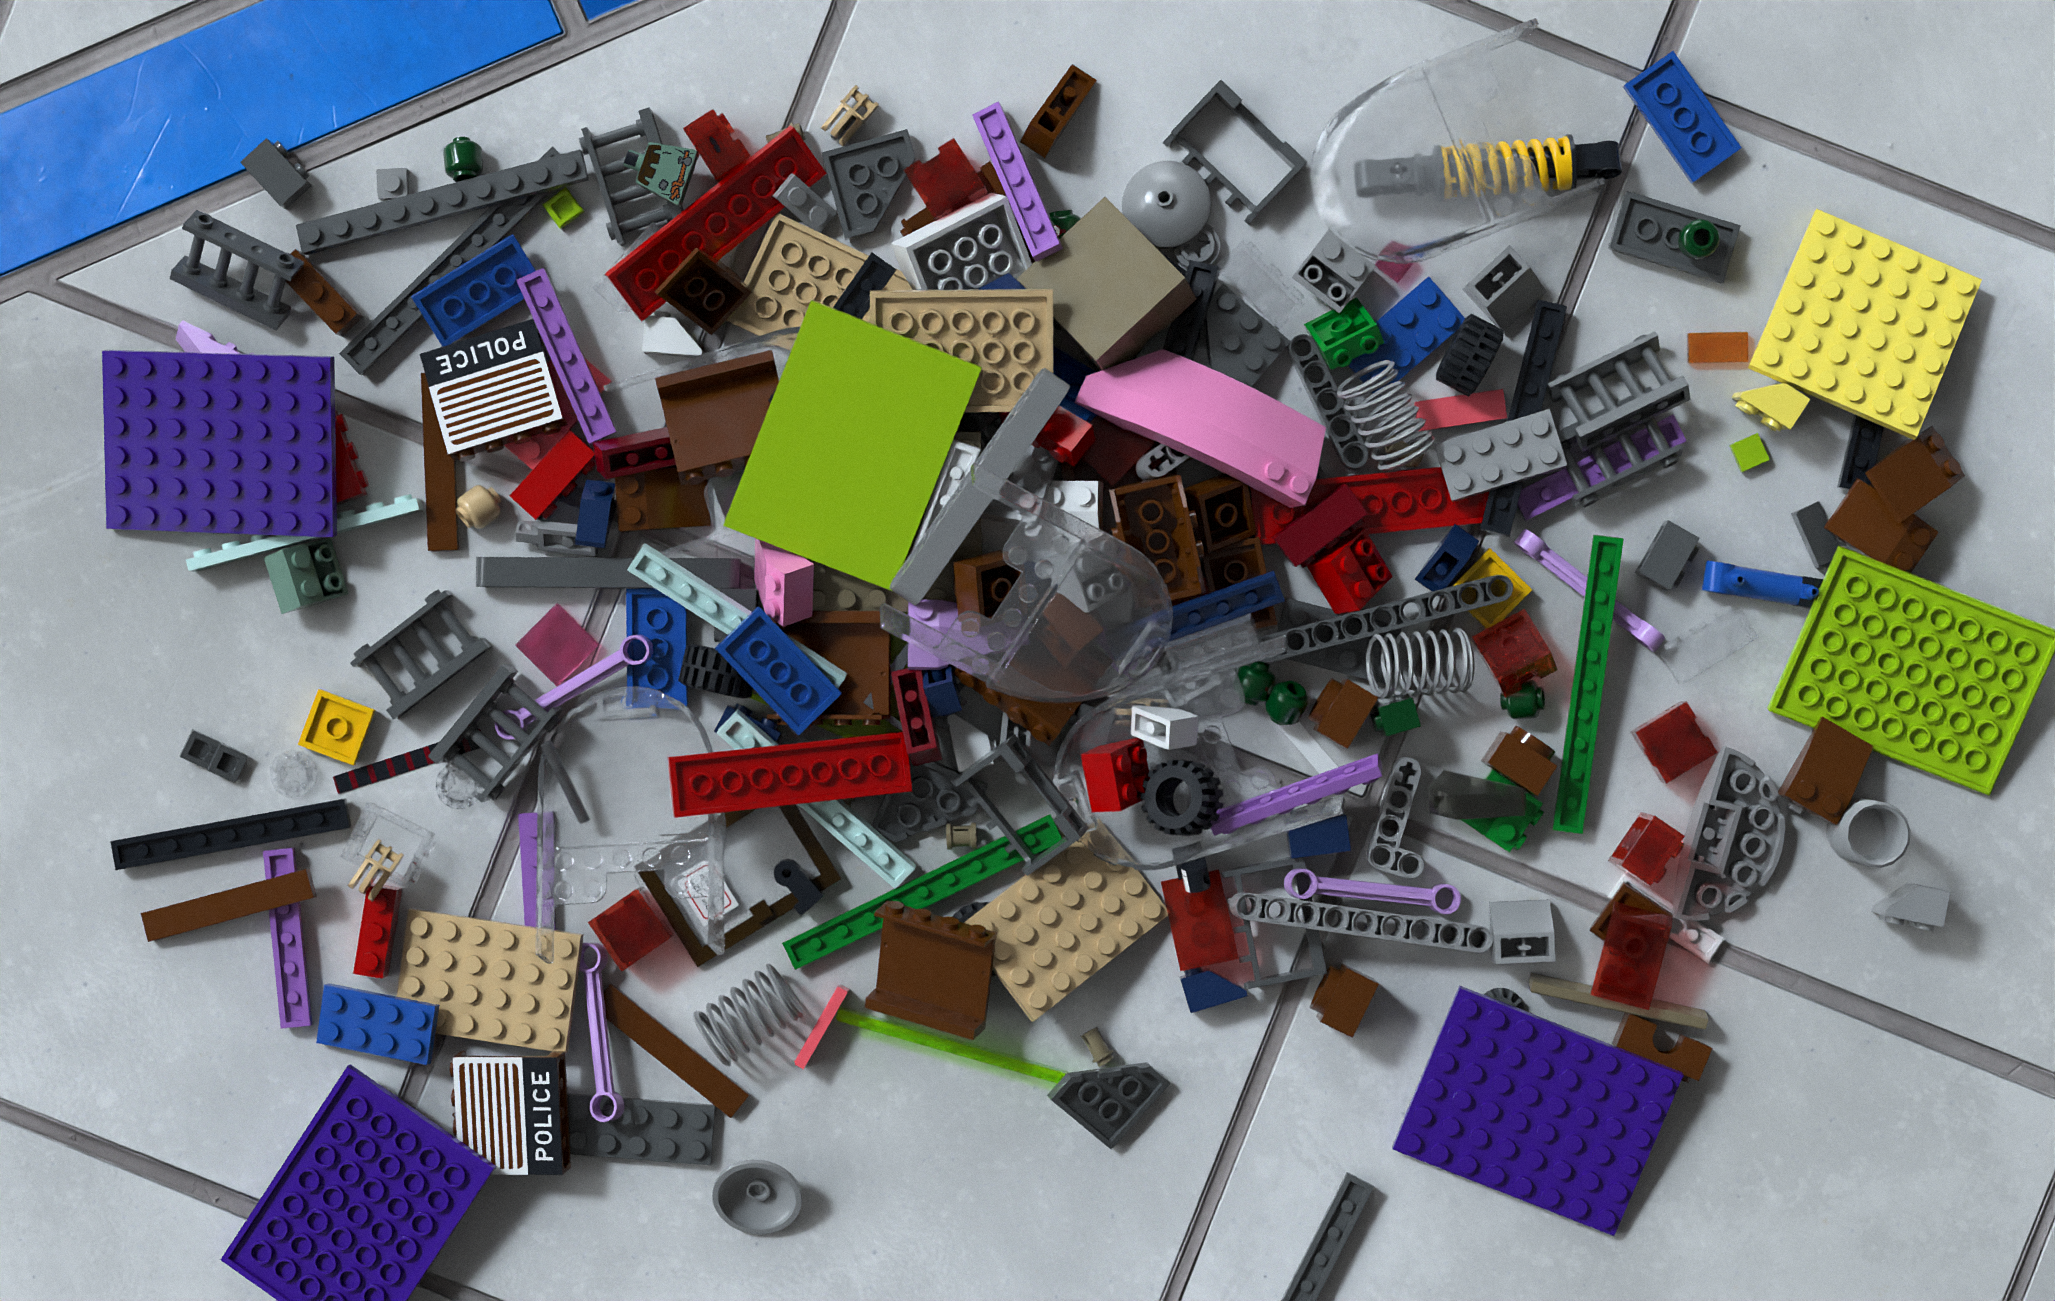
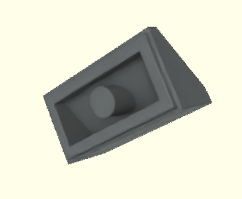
[1791,501,1838,567]

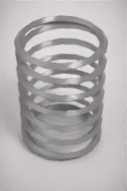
[1337,360,1435,471]
[1366,628,1475,699]
[1826,798,1911,868]
[693,964,803,1066]

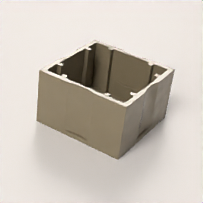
[1017,197,1196,371]

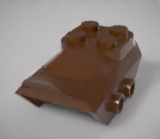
[1109,475,1206,613]

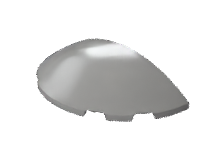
[1673,746,1785,921]

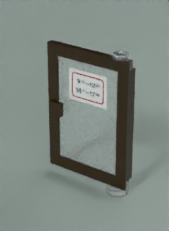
[633,804,842,967]

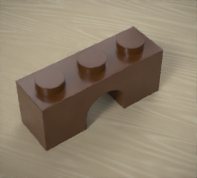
[286,249,364,337]
[1612,1013,1713,1083]

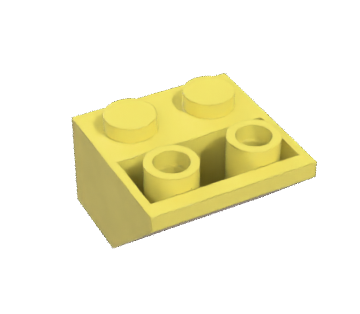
[1731,383,1810,431]

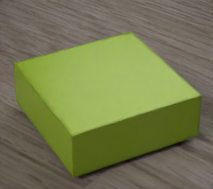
[542,187,584,229]
[1729,433,1770,472]

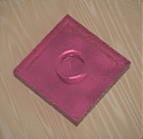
[515,603,600,686]

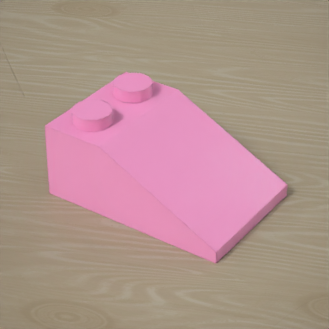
[754,538,814,627]

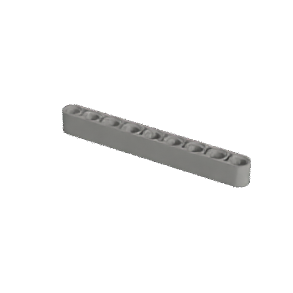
[889,368,1070,605]
[1229,892,1493,953]

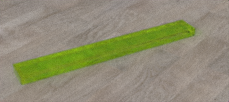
[836,1006,1068,1083]

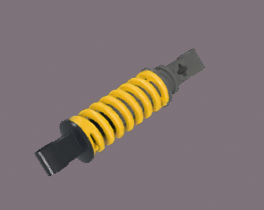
[1354,134,1622,201]

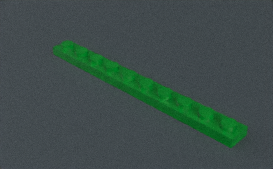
[1552,534,1624,834]
[782,814,1062,970]

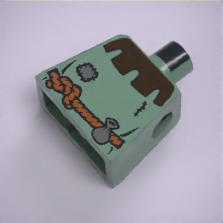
[623,142,699,208]

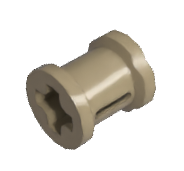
[946,822,977,850]

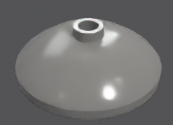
[1122,161,1211,249]
[712,1159,802,1234]

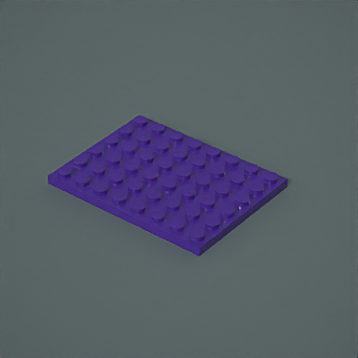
[102,350,337,537]
[1392,985,1683,1236]
[220,1064,497,1301]

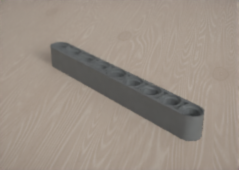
[476,557,741,589]
[1252,575,1513,663]

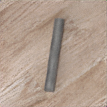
[541,740,590,824]

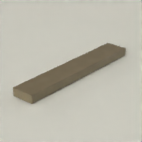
[1528,972,1709,1030]

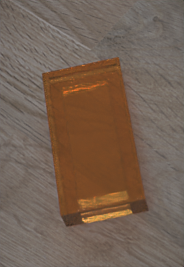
[1687,332,1748,363]

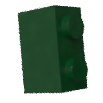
[1370,697,1421,736]

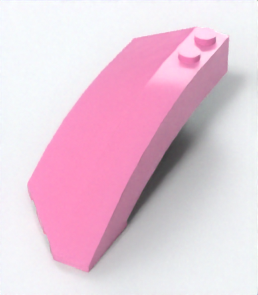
[1074,349,1326,508]

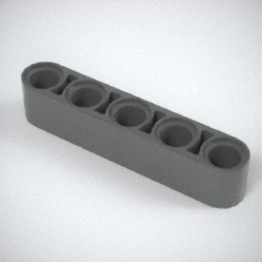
[1288,334,1368,470]

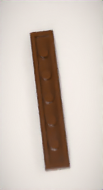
[421,373,459,551]
[141,868,317,942]
[603,983,750,1118]

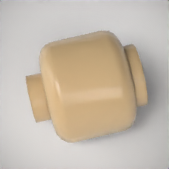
[455,485,501,529]

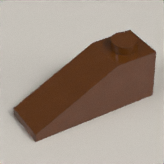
[1020,64,1097,158]

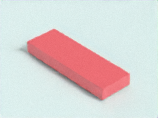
[1414,389,1507,432]
[794,984,849,1070]

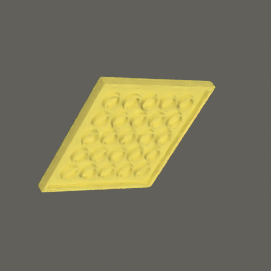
[1748,209,1982,440]

